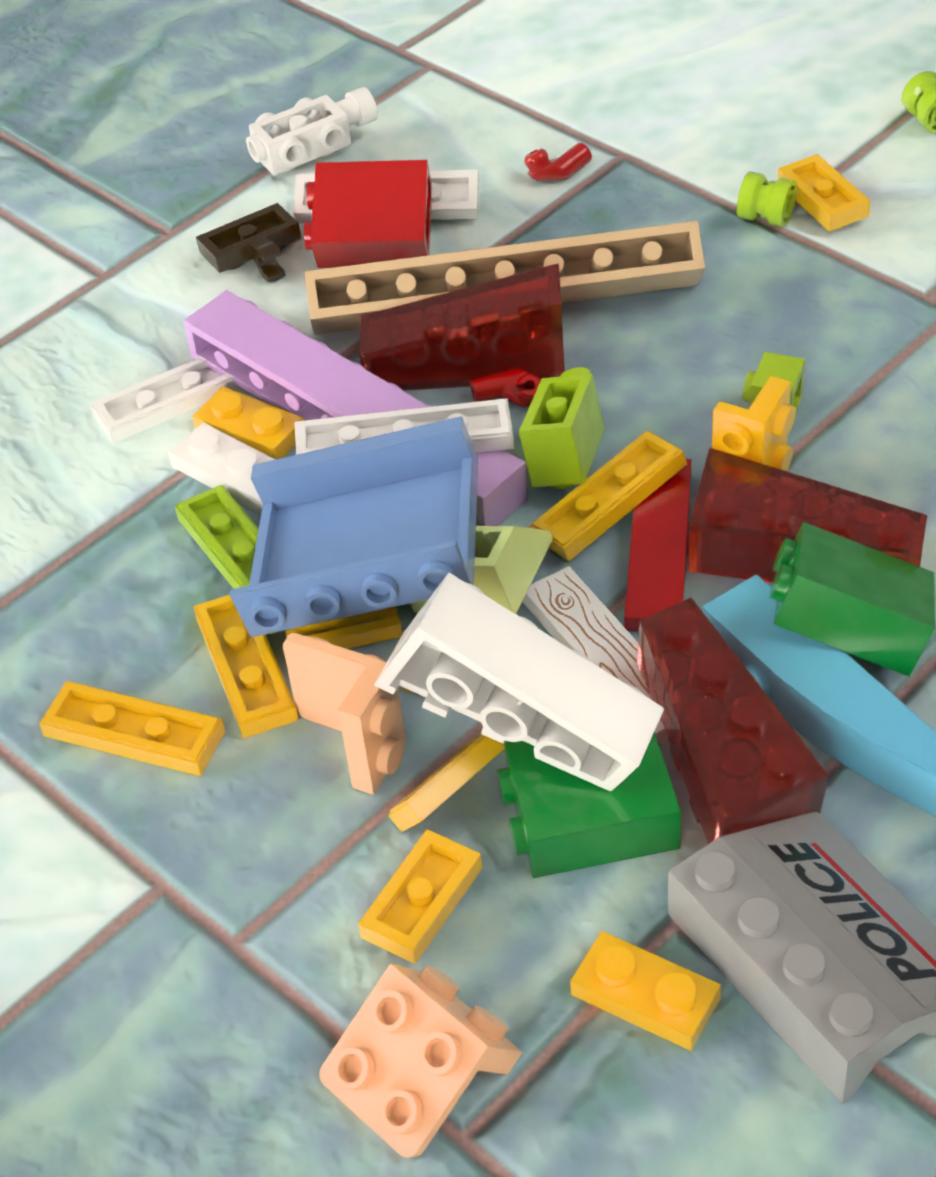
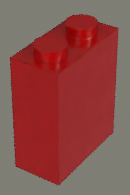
[304,160,432,268]

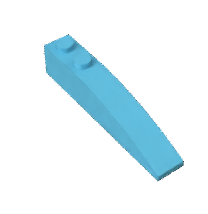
[700,574,936,817]

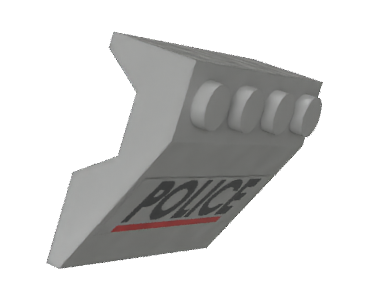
[668,811,936,1104]

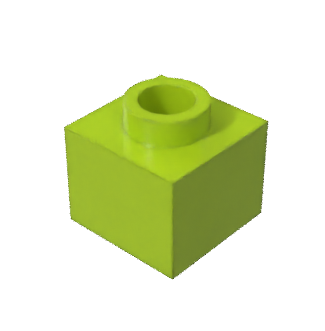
[742,351,805,417]

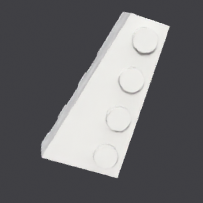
[374,573,664,792]

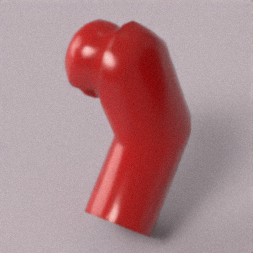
[524,143,592,181]
[469,368,541,407]

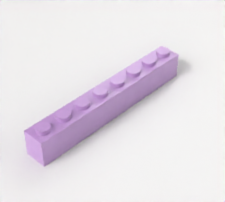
[183,290,528,526]

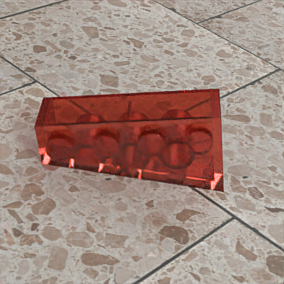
[359,263,565,391]
[689,447,927,583]
[637,597,829,844]

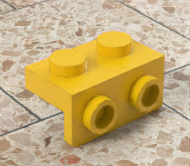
[711,376,796,502]

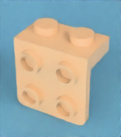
[283,633,407,795]
[319,964,523,1158]

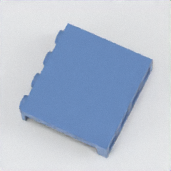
[229,416,478,637]

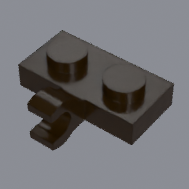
[196,203,302,282]

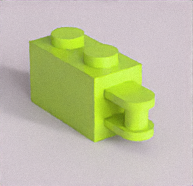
[519,367,605,489]

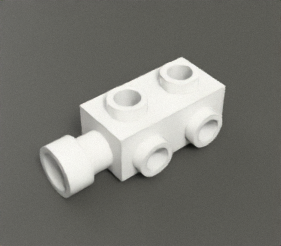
[246,87,378,176]

